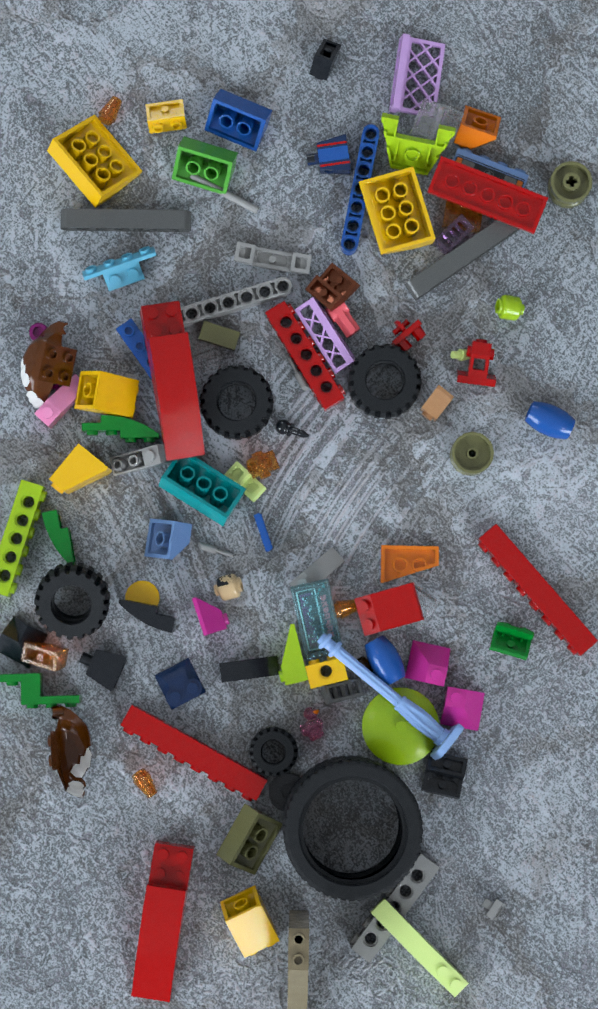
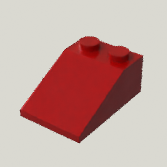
[354,582,424,636]

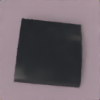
[421,751,468,800]

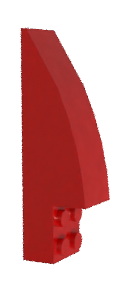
[140,301,205,461]
[131,840,195,1002]

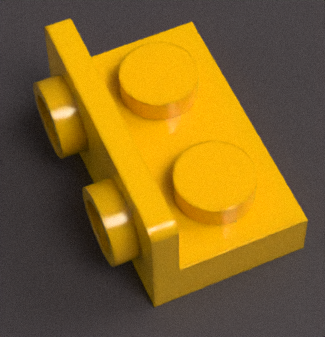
[145,99,187,134]

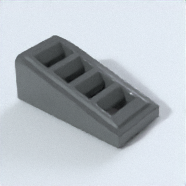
[321,677,365,705]

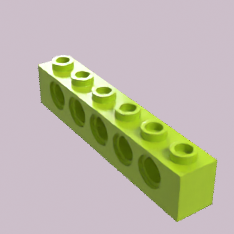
[0,479,47,597]

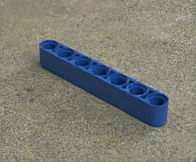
[341,124,380,255]

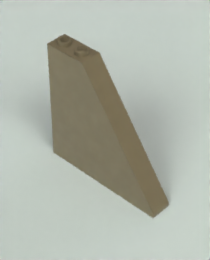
[287,910,309,1009]

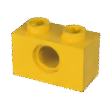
[305,656,348,689]

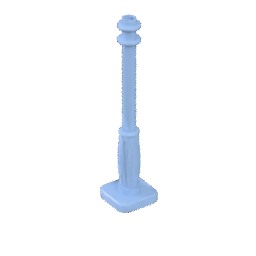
[317,633,464,760]

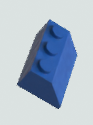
[204,89,273,152]

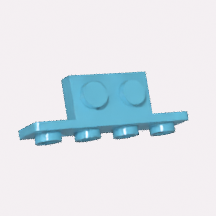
[82,246,156,291]

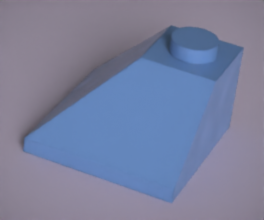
[144,519,192,560]

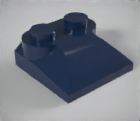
[154,658,206,710]

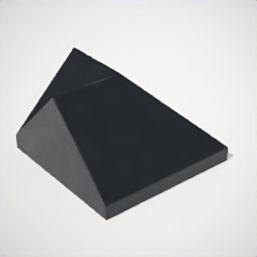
[0,616,48,668]

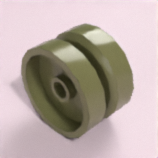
[547,161,592,208]
[449,432,494,476]

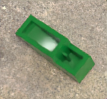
[42,510,77,565]

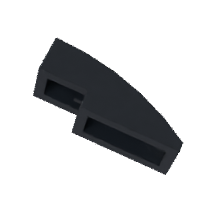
[119,599,177,633]
[219,656,279,682]

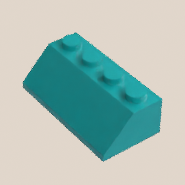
[159,457,246,526]

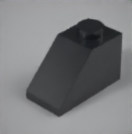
[309,39,341,81]

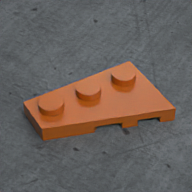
[380,545,439,584]

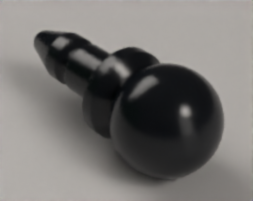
[276,419,309,438]

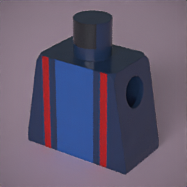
[306,134,351,174]

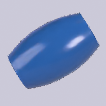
[524,401,576,439]
[364,635,406,685]

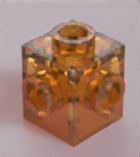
[246,450,280,480]

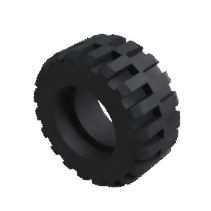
[348,344,422,419]
[200,365,274,440]
[34,562,110,640]

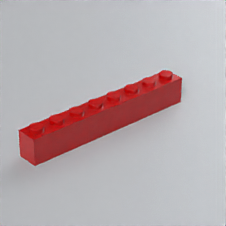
[477,524,598,656]
[120,704,268,802]

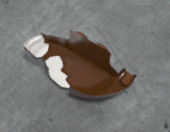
[21,321,77,408]
[48,705,93,798]

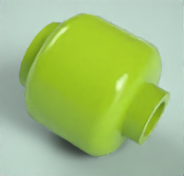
[495,295,525,321]

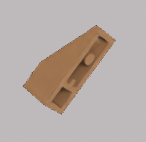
[420,385,454,421]

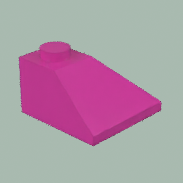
[192,597,230,636]
[405,640,450,687]
[440,686,485,731]

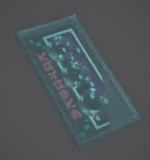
[290,579,343,659]

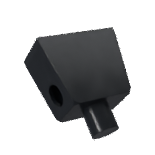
[79,649,128,691]

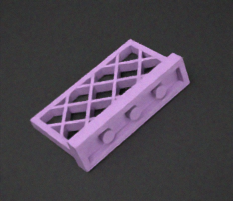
[389,33,445,119]

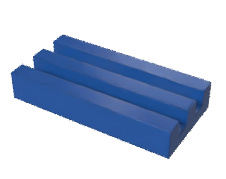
[254,513,273,552]

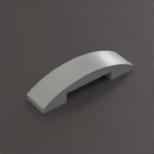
[234,242,312,275]

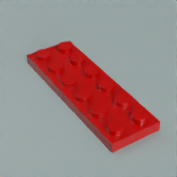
[427,156,548,235]

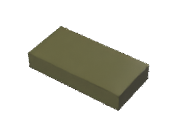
[198,321,240,351]

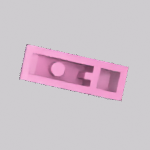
[34,374,79,429]

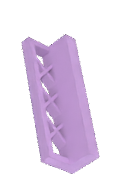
[295,297,356,374]

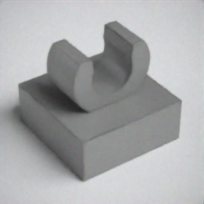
[482,899,507,921]

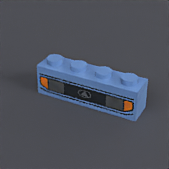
[453,148,529,188]

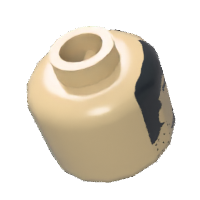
[214,574,243,601]

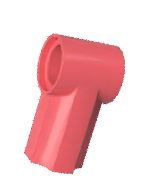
[325,302,360,338]

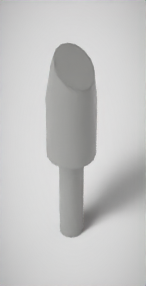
[288,357,309,391]
[198,542,233,557]

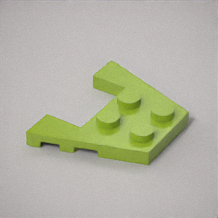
[381,113,456,175]

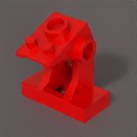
[457,339,496,387]

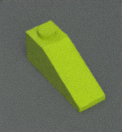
[278,624,308,685]

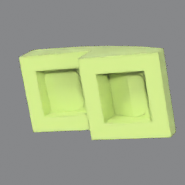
[224,461,266,503]

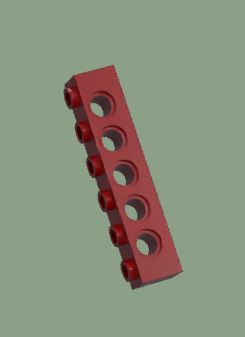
[265,301,346,411]

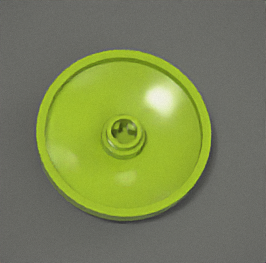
[362,687,439,765]

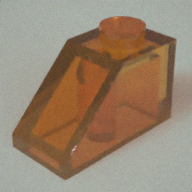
[21,642,69,672]

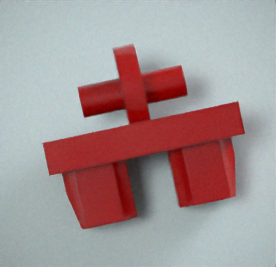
[391,319,426,351]

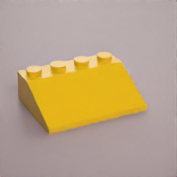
[47,114,143,208]
[358,167,436,255]

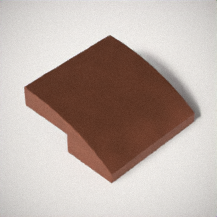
[305,263,360,311]

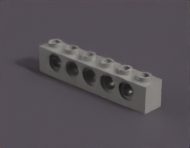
[350,852,440,963]

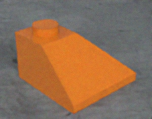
[454,105,501,149]

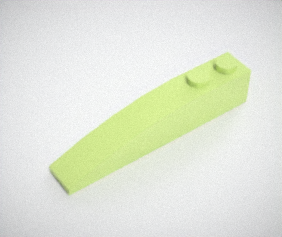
[370,898,469,997]

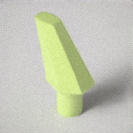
[450,349,470,361]

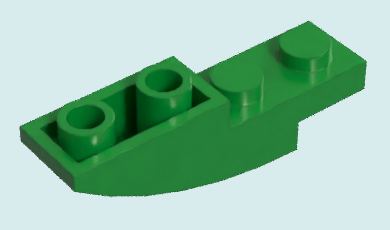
[82,415,160,443]

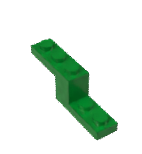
[0,673,82,708]

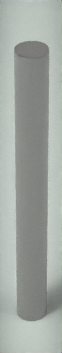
[190,175,260,214]

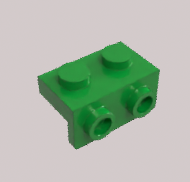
[489,622,534,660]

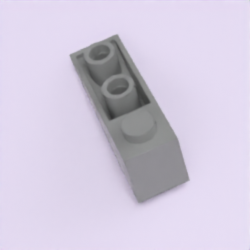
[110,444,172,476]

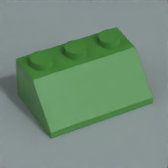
[172,136,238,194]

